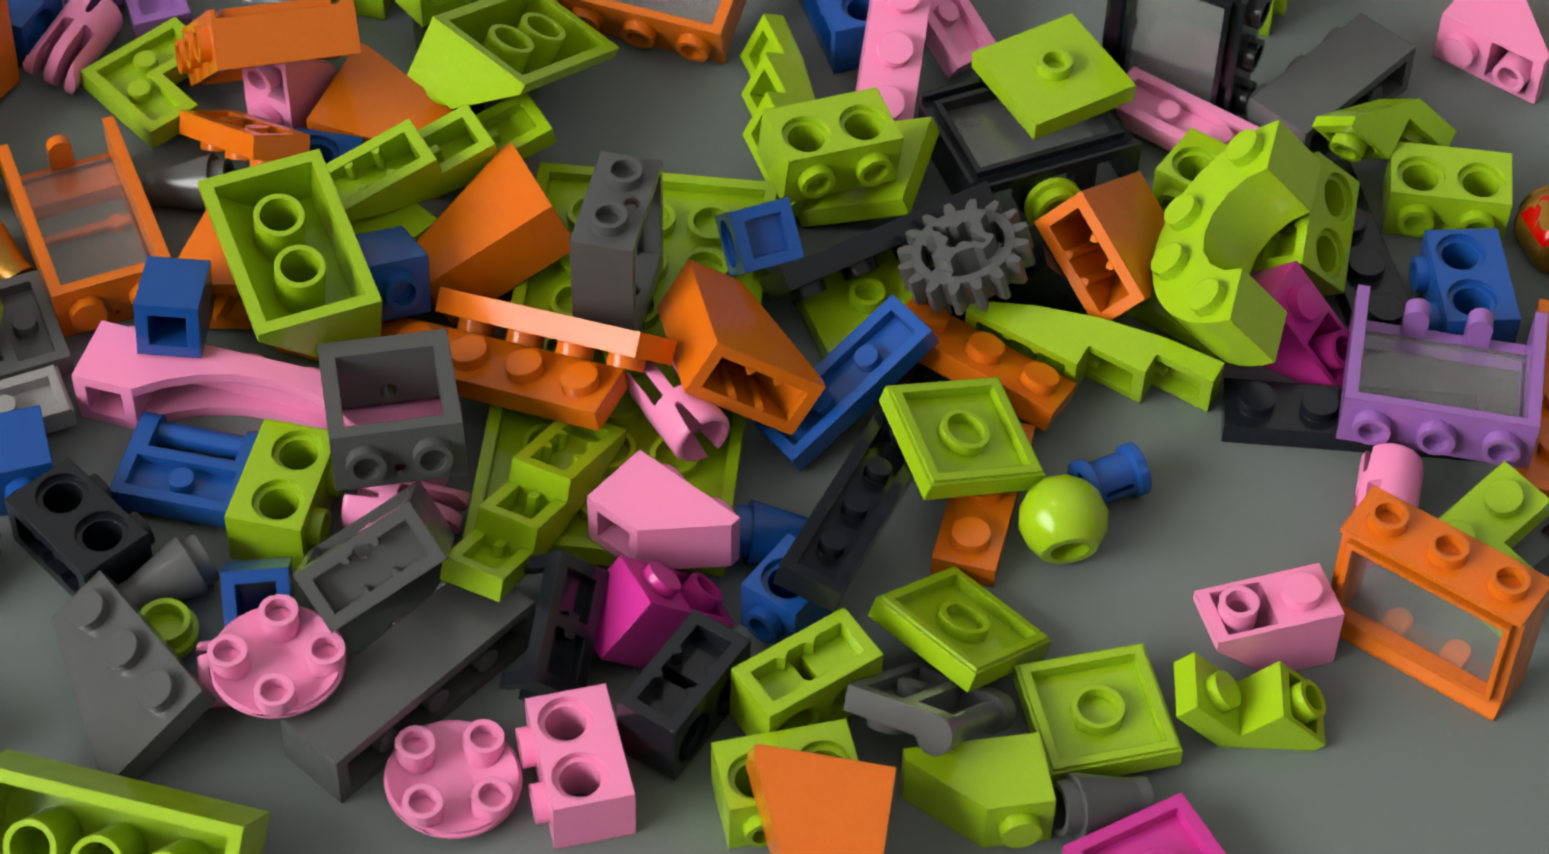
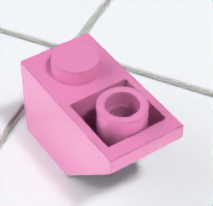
[1433,0,1549,104]
[242,59,336,129]
[587,450,740,570]
[1193,563,1345,671]

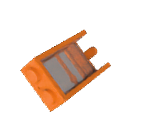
[0,115,171,338]

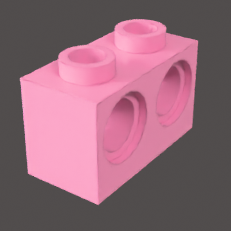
[515,683,636,850]

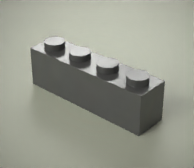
[280,581,536,803]

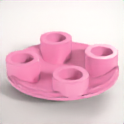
[207,594,347,719]
[384,719,523,839]

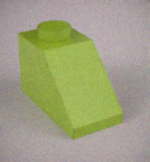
[900,732,1056,848]

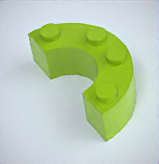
[1151,119,1323,367]

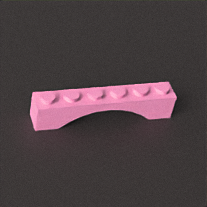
[71,320,462,486]

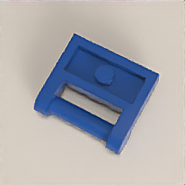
[110,411,259,528]

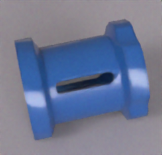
[1067,441,1152,504]

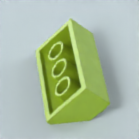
[0,749,271,854]

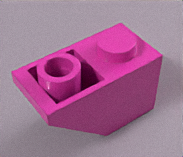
[1250,261,1365,387]
[594,555,735,669]

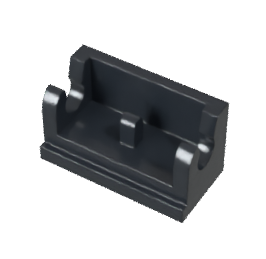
[499,550,609,702]

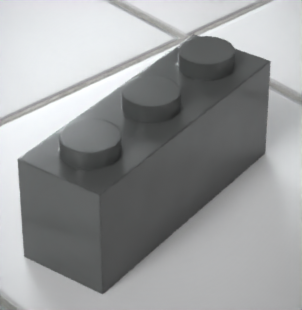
[1245,13,1416,155]

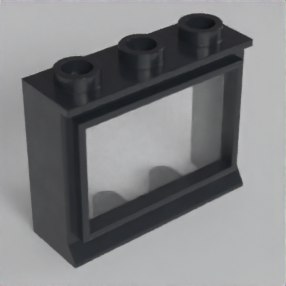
[1102,0,1272,115]
[918,77,1142,212]

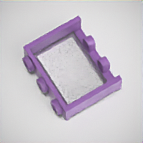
[1336,284,1548,469]

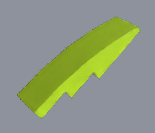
[740,13,815,218]
[326,92,557,222]
[965,302,1225,412]
[440,420,627,602]

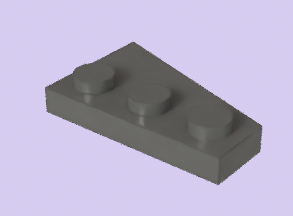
[52,570,217,779]

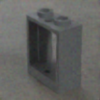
[570,151,664,332]
[317,328,468,491]
[293,481,455,633]

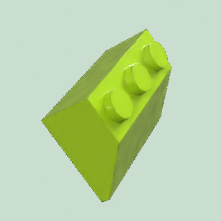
[407,0,620,109]
[198,148,382,358]

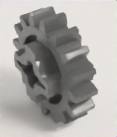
[897,199,1035,315]

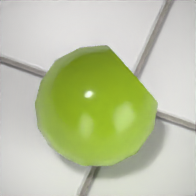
[1018,474,1109,564]

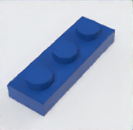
[754,294,939,472]

